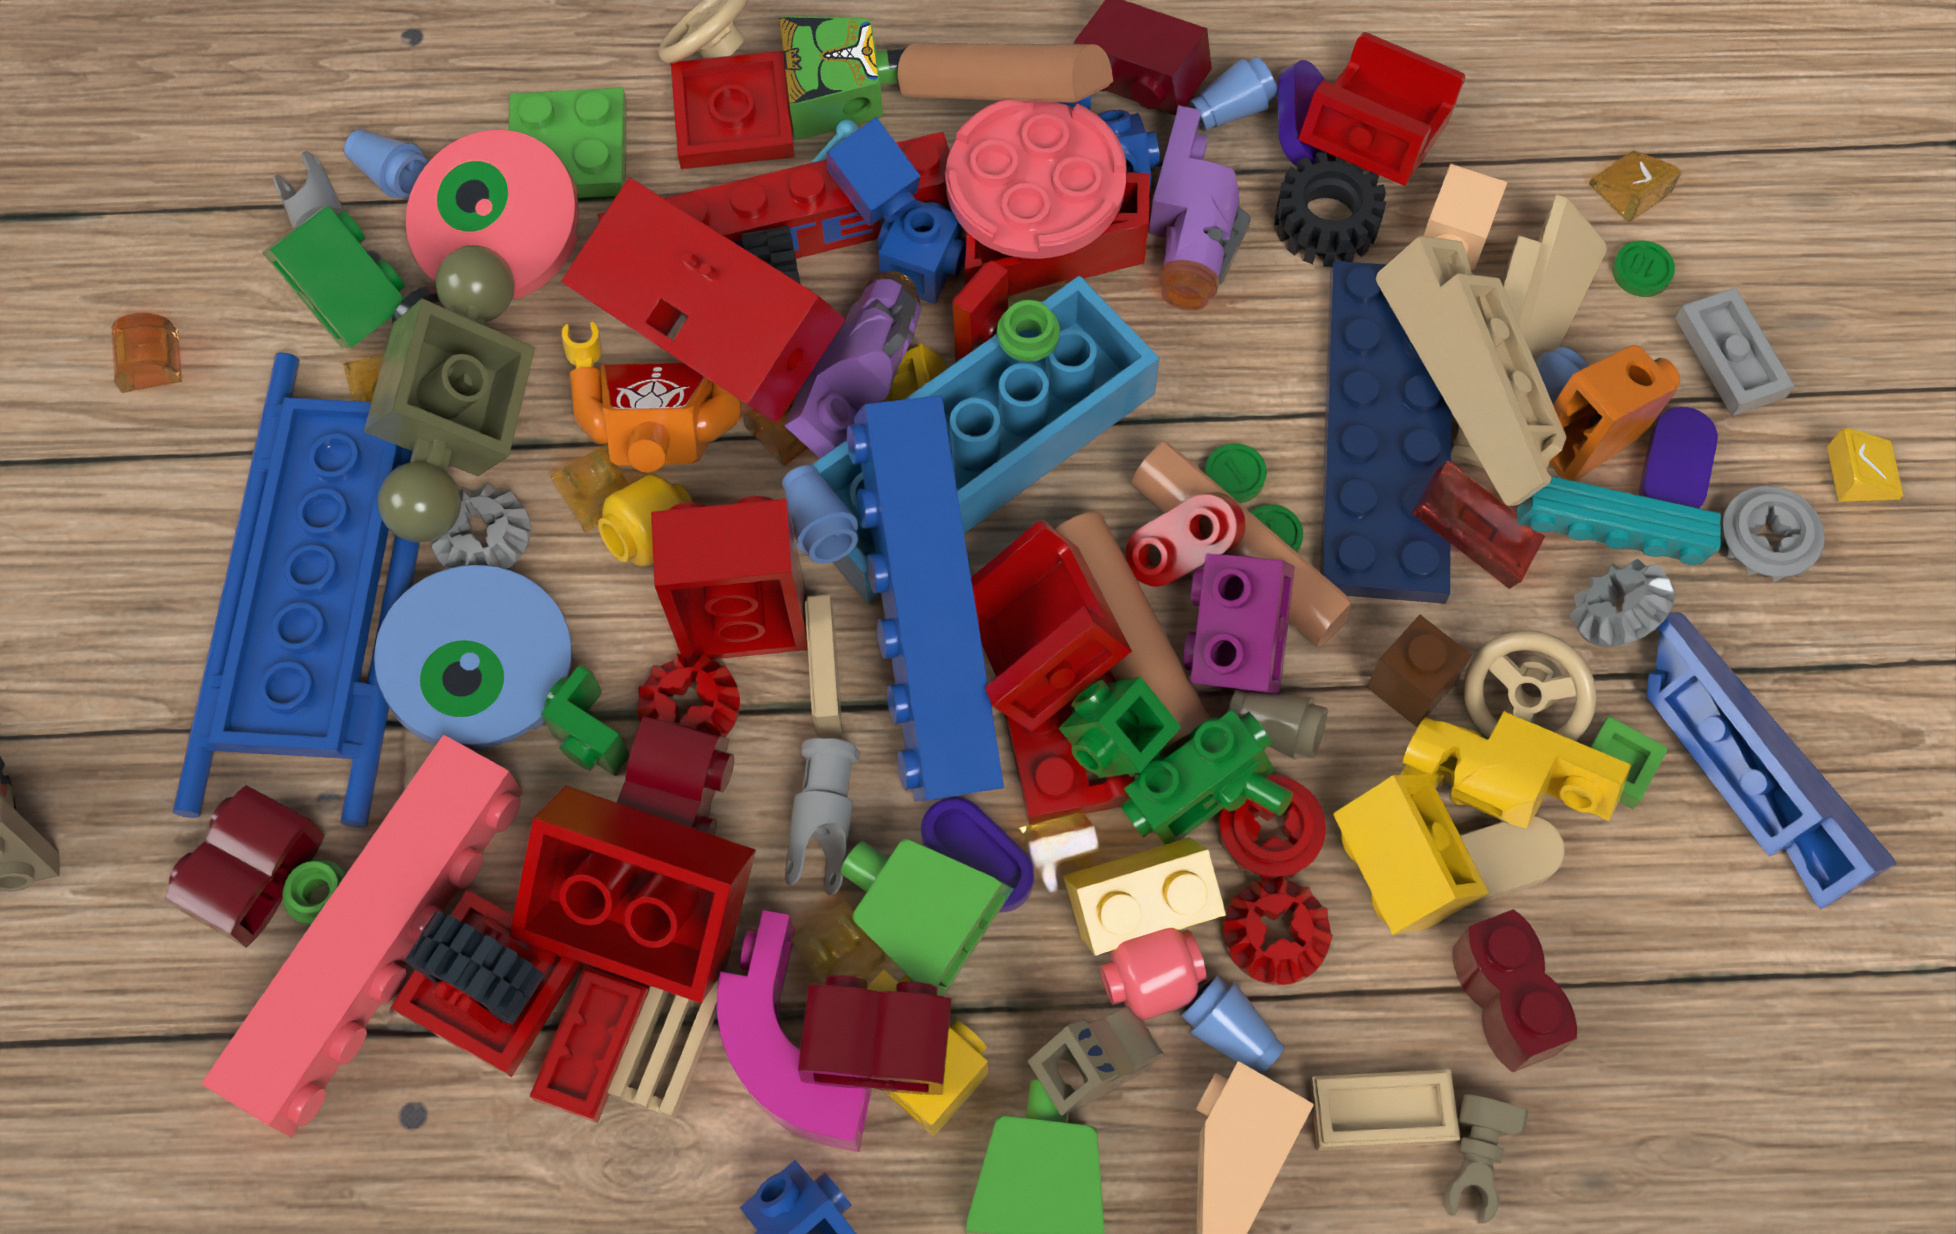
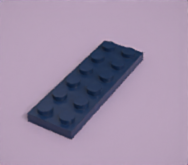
[1320,261,1451,604]

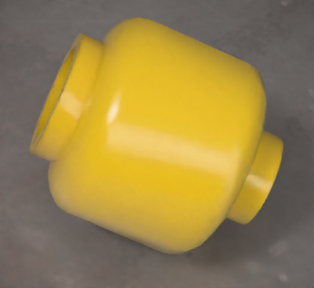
[598,474,693,567]

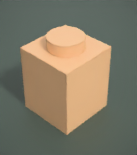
[1424,164,1508,271]

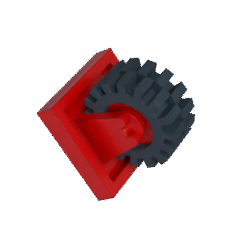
[390,890,583,1078]

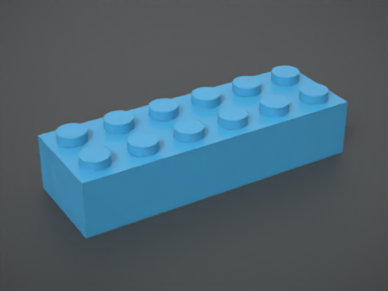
[811,275,1160,604]

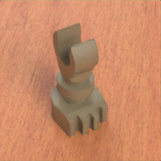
[1444,1094,1529,1224]

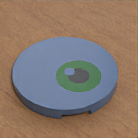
[374,565,573,752]

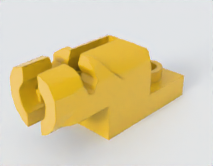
[1400,711,1631,829]

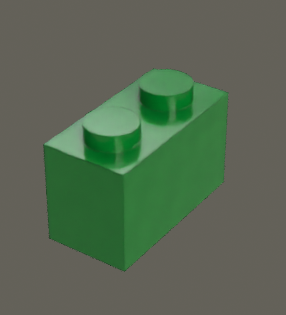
[262,205,405,349]

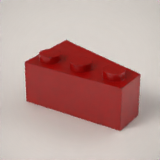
[965,172,1150,298]

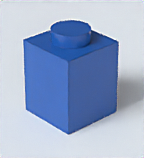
[826,117,920,226]

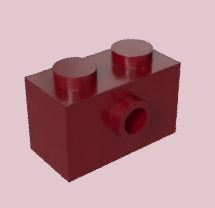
[1074,0,1212,116]

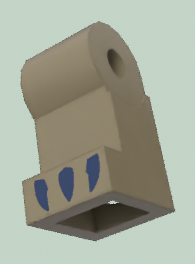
[1028,1006,1164,1116]

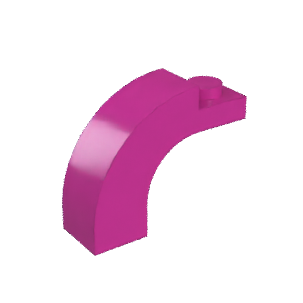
[717,910,872,1152]

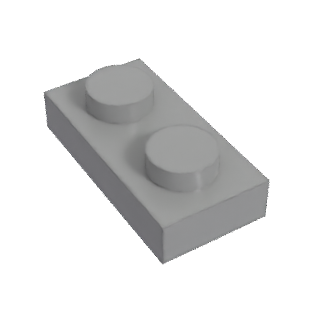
[1675,287,1794,416]

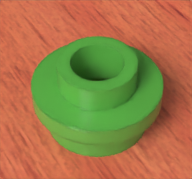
[997,300,1060,362]
[283,860,347,926]

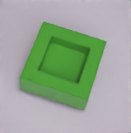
[1589,715,1668,809]

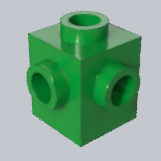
[1059,676,1181,778]

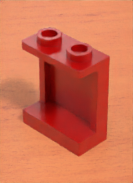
[1298,32,1466,186]
[971,520,1132,732]

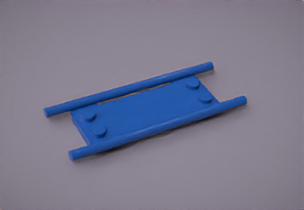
[173,353,420,828]

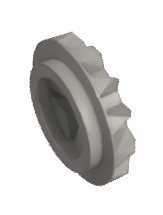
[431,483,531,569]
[1720,486,1825,583]
[1570,559,1675,647]

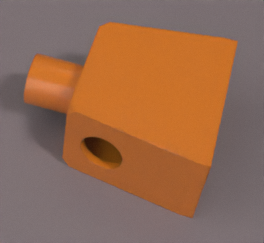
[1549,345,1680,481]

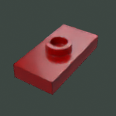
[953,260,1008,362]
[529,966,649,1123]

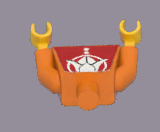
[561,322,742,473]

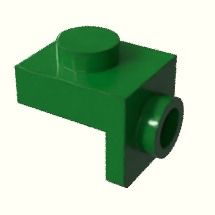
[541,665,630,776]

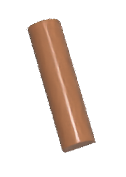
[898,43,1113,103]
[1132,441,1351,648]
[1055,512,1210,757]

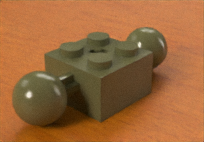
[364,245,535,543]

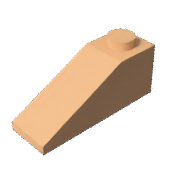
[1196,1061,1314,1234]

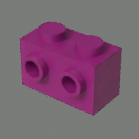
[1184,553,1295,694]

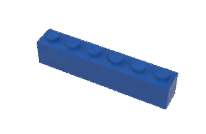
[847,395,1004,802]

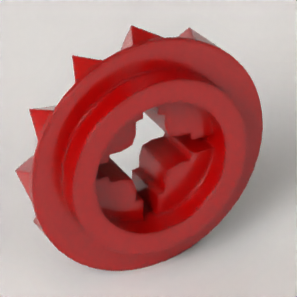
[636,653,740,737]
[1219,775,1326,880]
[1223,876,1333,985]

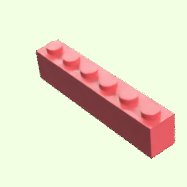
[201,734,523,1137]

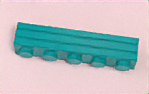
[1516,476,1721,565]

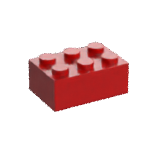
[651,496,808,660]
[509,785,756,1004]

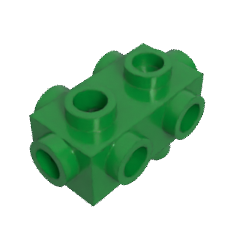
[1120,709,1293,845]

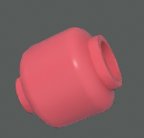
[1099,928,1207,1020]

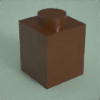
[1367,614,1472,728]

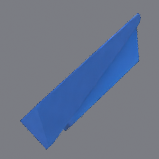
[1647,612,1896,909]

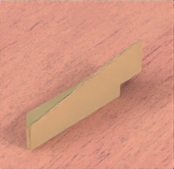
[1451,195,1607,468]
[1376,236,1566,506]

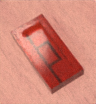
[1412,461,1545,589]

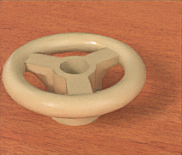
[658,0,748,63]
[1463,631,1597,741]

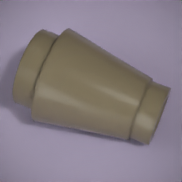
[1228,689,1328,760]

